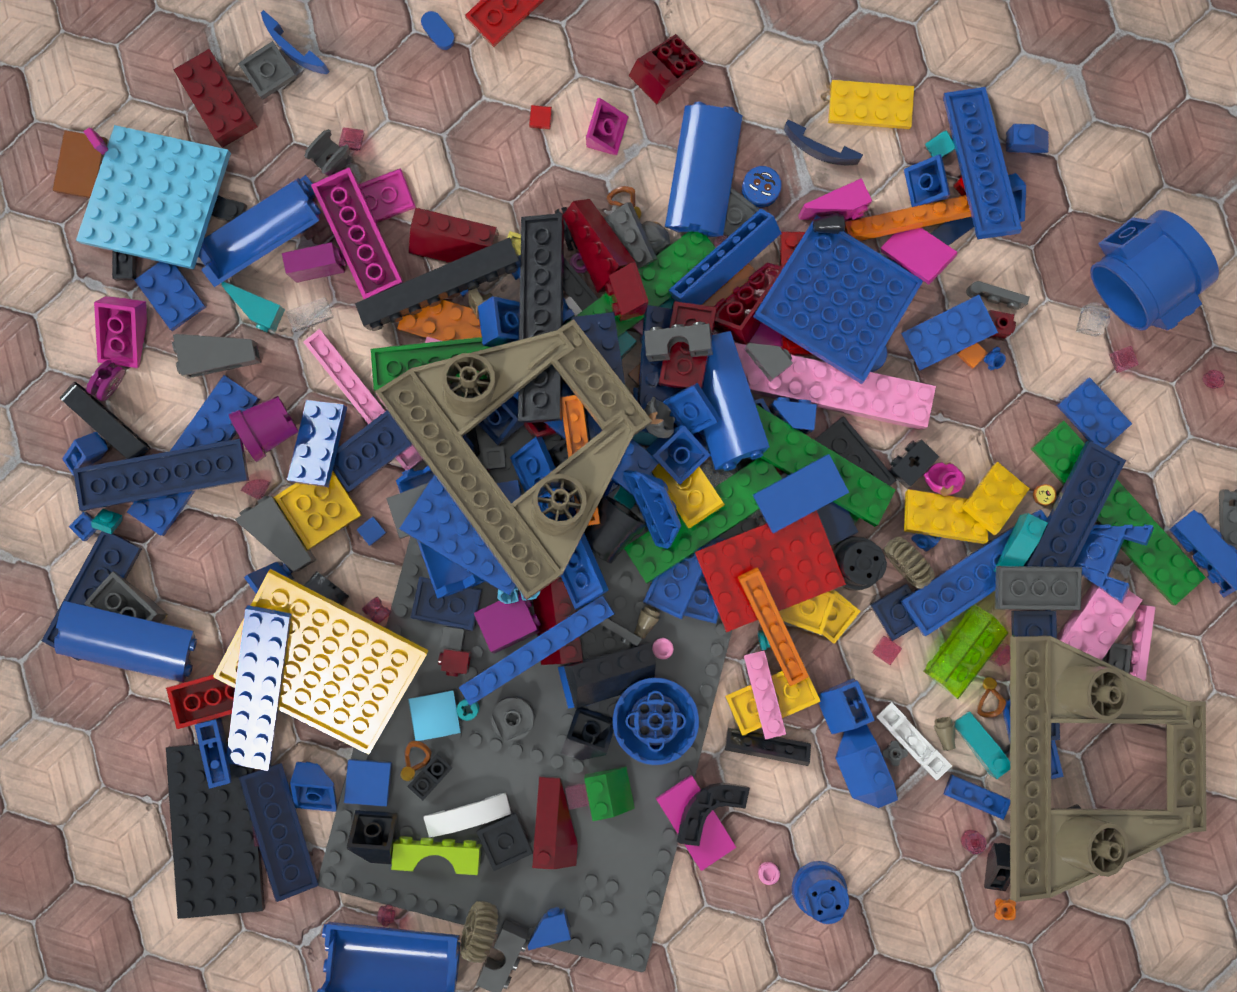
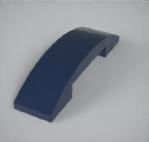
[783,120,863,166]

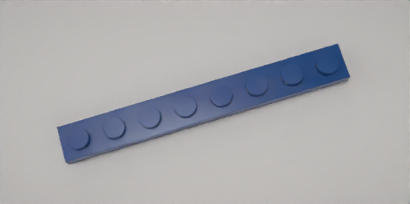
[459,595,615,705]

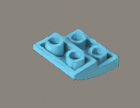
[408,690,461,741]

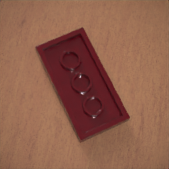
[659,302,717,389]

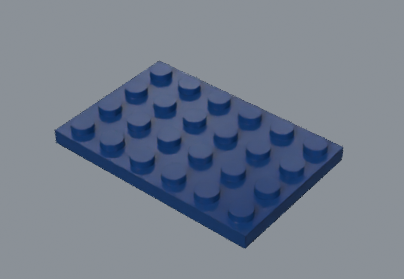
[399,475,553,596]

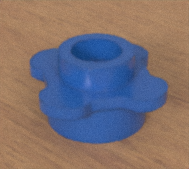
[984,347,1006,370]

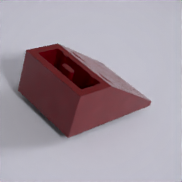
[628,34,704,105]

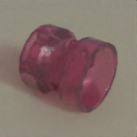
[361,596,391,624]

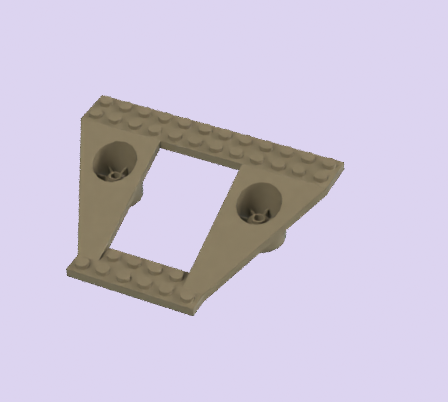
[375,319,652,600]
[1010,636,1206,902]

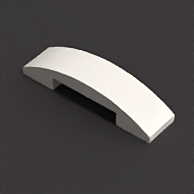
[876,702,952,781]
[424,793,511,837]

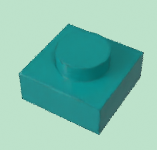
[91,508,122,534]

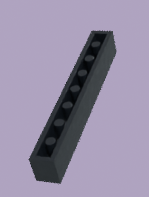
[355,237,520,331]

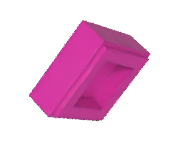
[83,127,108,155]

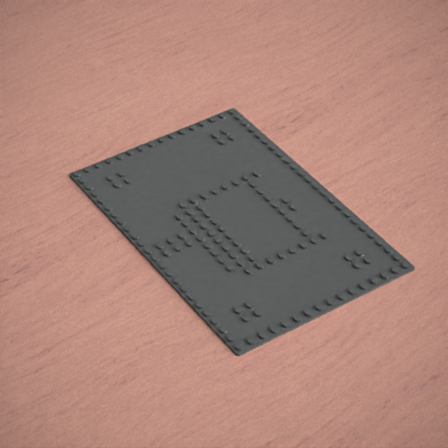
[317,424,762,972]

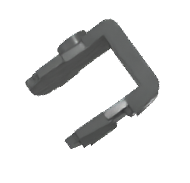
[304,129,354,176]

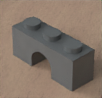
[644,322,713,362]
[476,920,529,992]

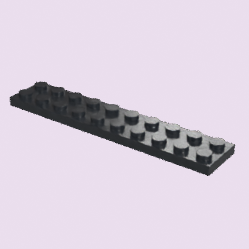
[518,213,564,423]

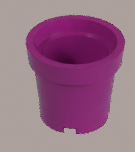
[228,396,299,462]

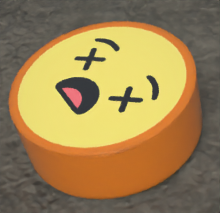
[1033,484,1056,506]

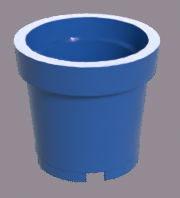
[792,861,849,924]

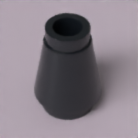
[813,213,845,234]

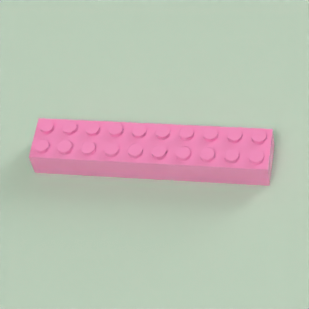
[735,343,936,430]

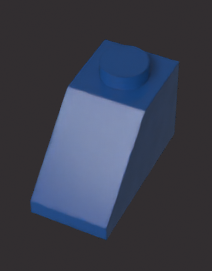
[1006,124,1049,153]
[62,432,108,476]
[528,907,571,950]

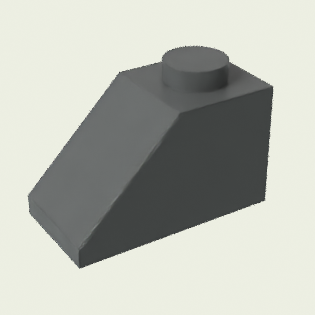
[744,343,793,382]

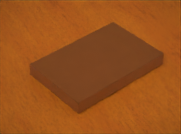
[53,130,108,198]

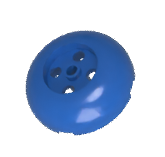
[613,678,699,765]

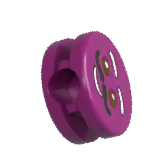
[86,360,125,401]

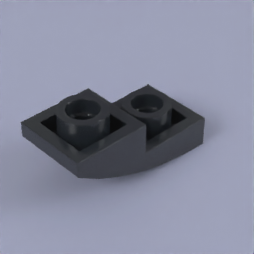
[407,754,452,801]

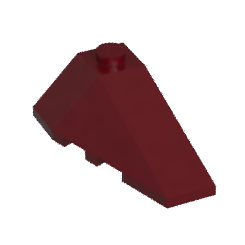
[714,262,784,345]
[532,776,578,869]

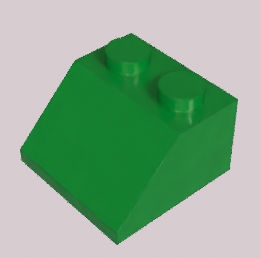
[584,766,635,821]

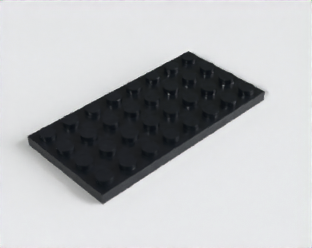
[166,741,265,919]

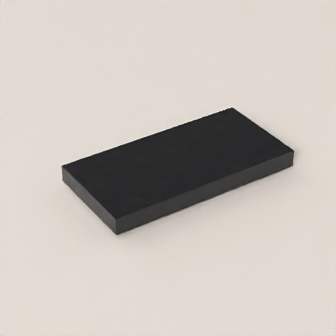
[814,416,897,486]

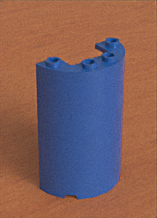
[317,922,460,992]

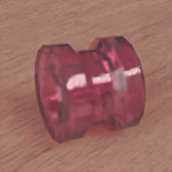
[961,830,987,854]

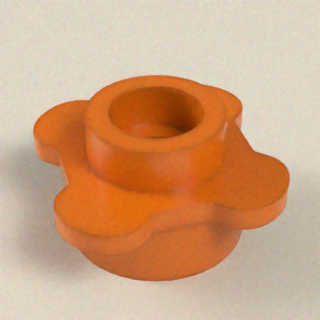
[994,898,1016,921]

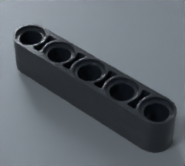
[60,382,151,459]

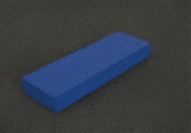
[943,774,1010,820]

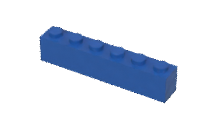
[669,209,782,305]

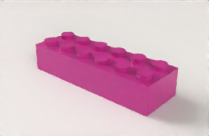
[311,168,404,299]

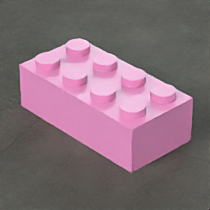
[1057,576,1142,660]

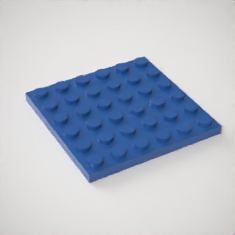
[753,215,923,384]

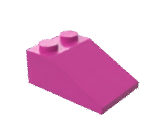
[798,178,872,221]
[94,296,147,368]

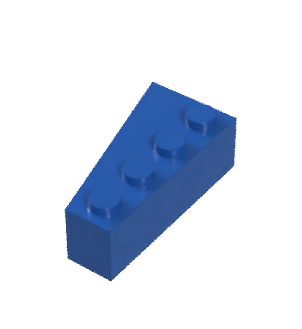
[1169,510,1237,598]

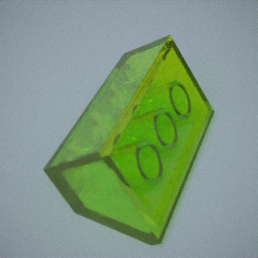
[923,604,1008,699]

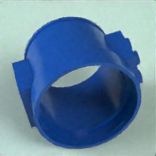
[1090,210,1219,331]

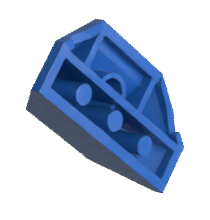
[623,470,681,549]
[835,724,898,808]

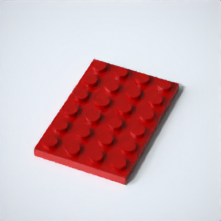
[694,510,846,632]

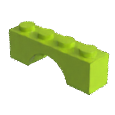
[391,836,482,875]

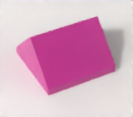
[586,98,629,155]

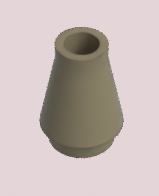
[634,605,660,638]
[934,717,956,751]

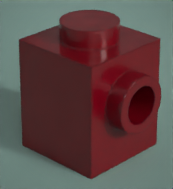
[988,310,1016,339]
[438,648,472,677]

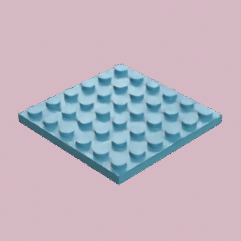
[76,125,231,269]

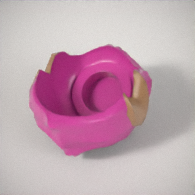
[924,462,965,496]

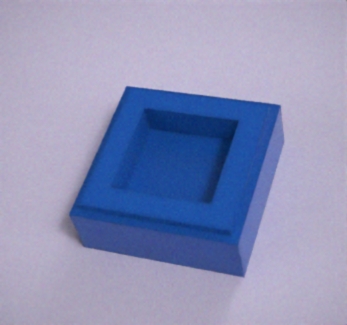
[68,512,98,541]
[356,517,387,546]

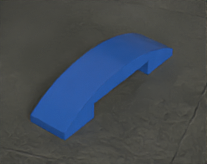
[261,10,330,74]

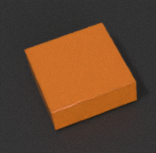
[957,343,988,369]

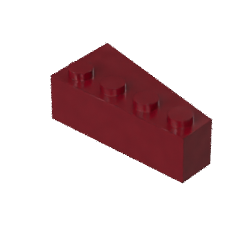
[563,199,635,293]

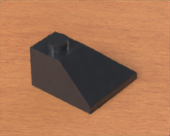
[561,707,614,760]
[347,810,398,864]

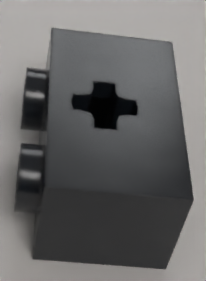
[889,439,939,488]

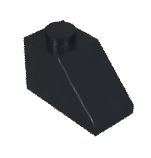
[984,843,1010,891]

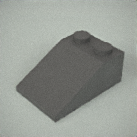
[84,571,168,623]

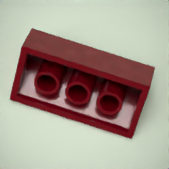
[408,207,499,263]
[533,577,583,665]

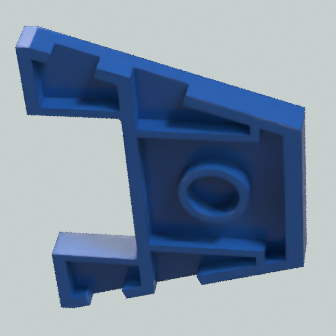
[1073,525,1154,603]

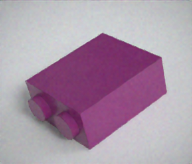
[282,242,347,283]
[474,591,541,654]

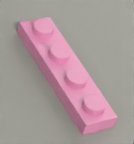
[1129,605,1155,681]
[744,651,786,740]

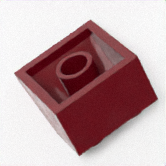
[605,262,649,321]

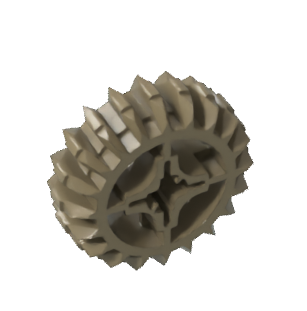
[884,536,935,589]
[460,901,498,963]

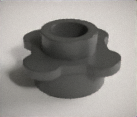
[882,740,908,766]

